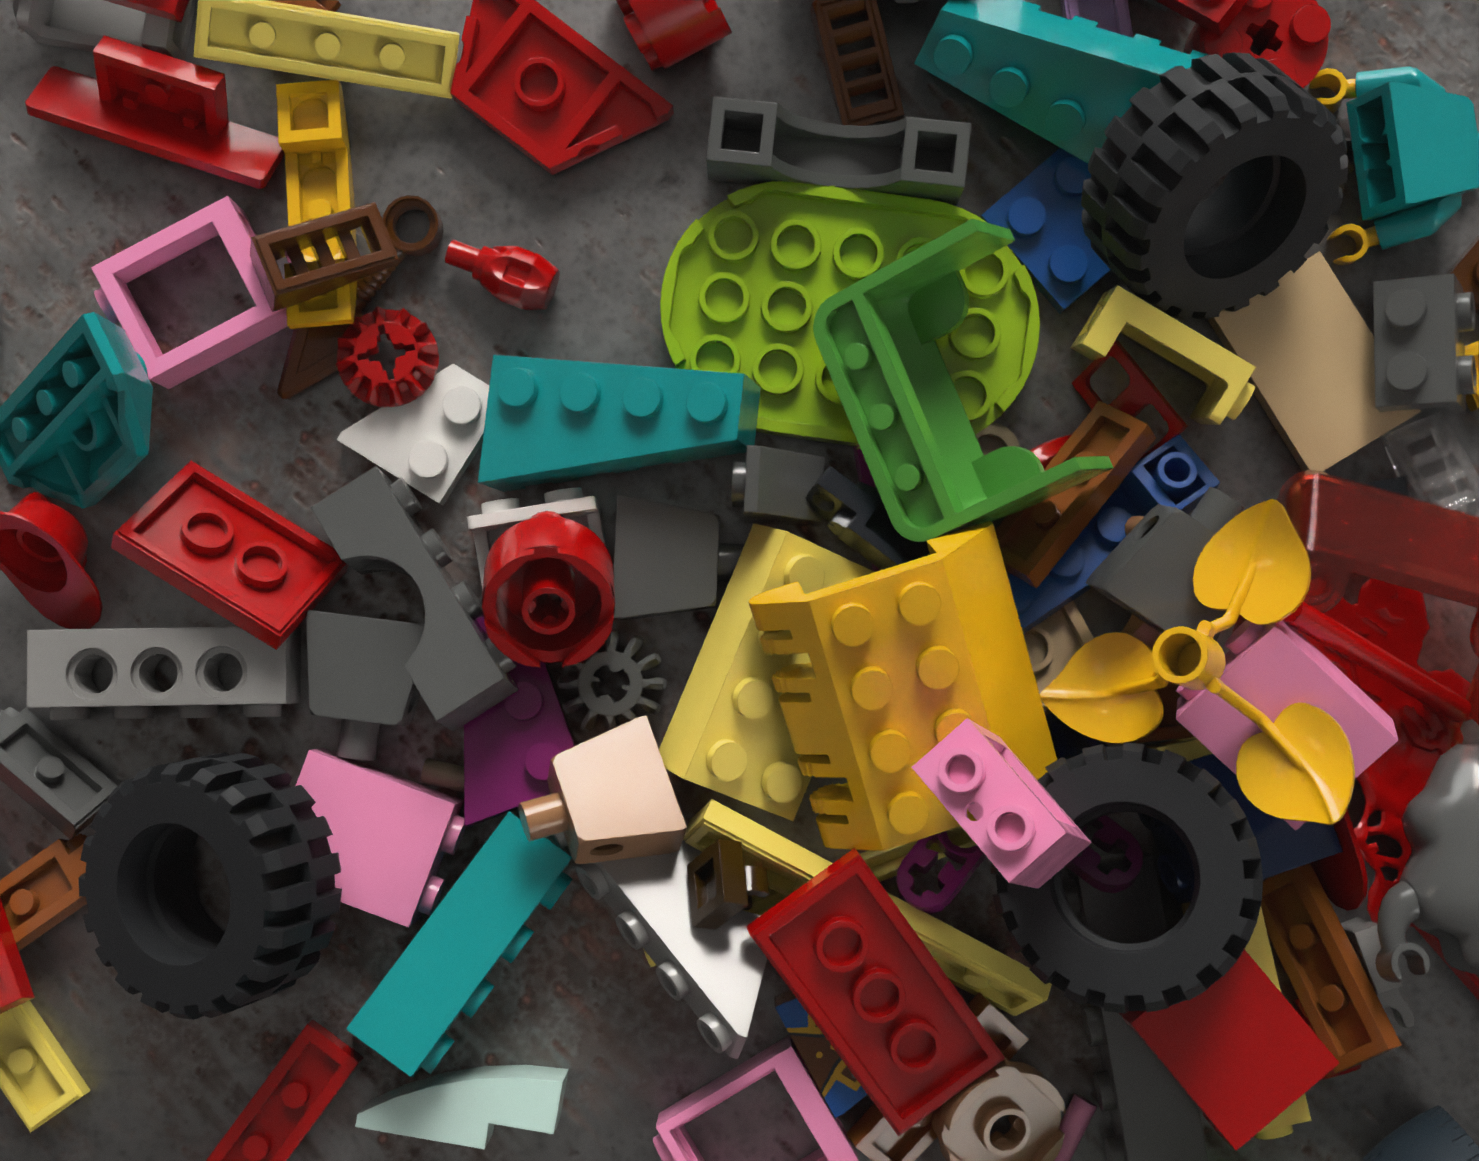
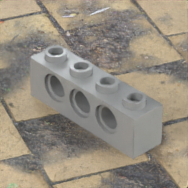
[27,627,301,720]

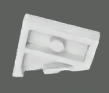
[337,364,489,505]

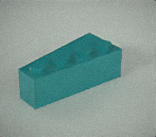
[914,0,1209,163]
[478,355,761,492]
[346,811,573,1078]

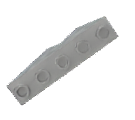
[545,793,767,1059]

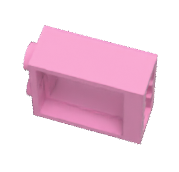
[91,196,288,389]
[912,718,1092,889]
[653,1035,859,1161]

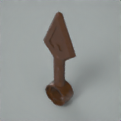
[277,195,443,399]

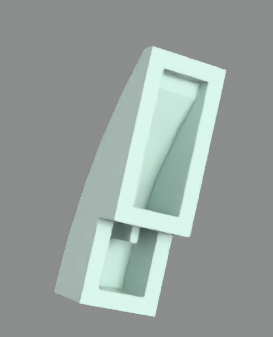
[355,1065,569,1149]

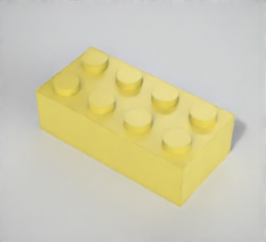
[659,523,874,821]

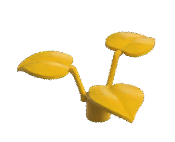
[1040,499,1355,825]

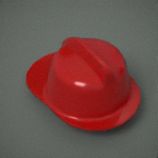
[0,492,103,629]

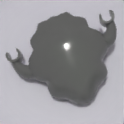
[1375,744,1479,983]

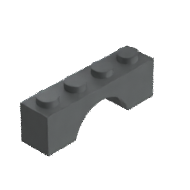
[706,96,971,206]
[311,466,519,732]

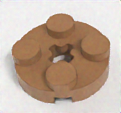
[932,1057,1066,1161]

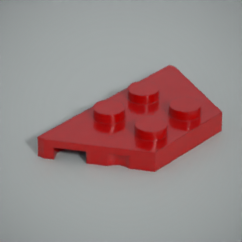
[450,0,674,175]

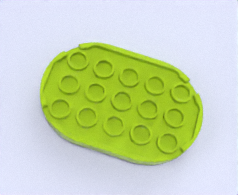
[660,181,1040,446]

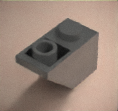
[731,445,825,527]

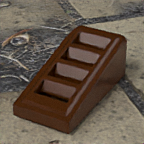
[810,0,905,126]
[250,202,399,312]

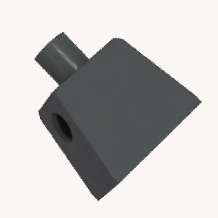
[1085,487,1244,641]
[614,495,745,620]
[306,610,425,761]

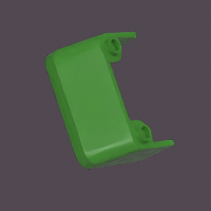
[813,219,1114,542]

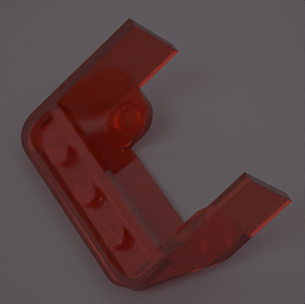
[1232,470,1479,725]

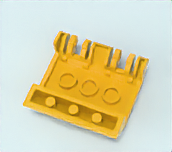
[749,521,1057,851]

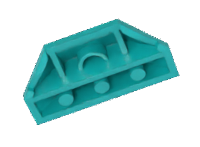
[0,312,153,508]

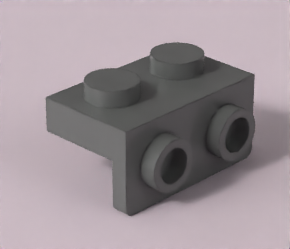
[1373,273,1477,413]

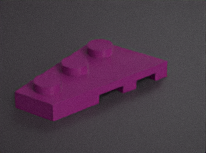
[464,617,576,827]

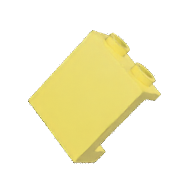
[1070,285,1256,425]

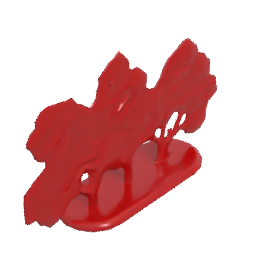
[1295,567,1479,927]

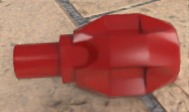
[445,239,560,310]

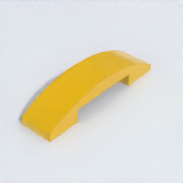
[276,79,357,329]

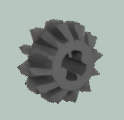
[557,629,667,732]

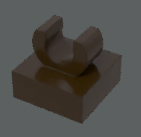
[687,839,769,930]

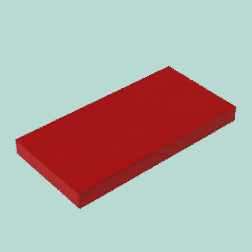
[746,848,1005,1136]

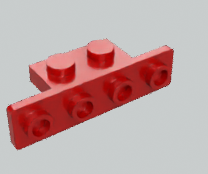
[25,35,285,189]

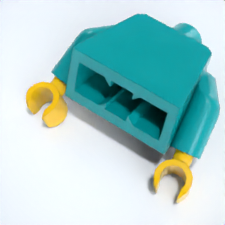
[1309,66,1479,266]

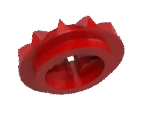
[336,306,439,407]

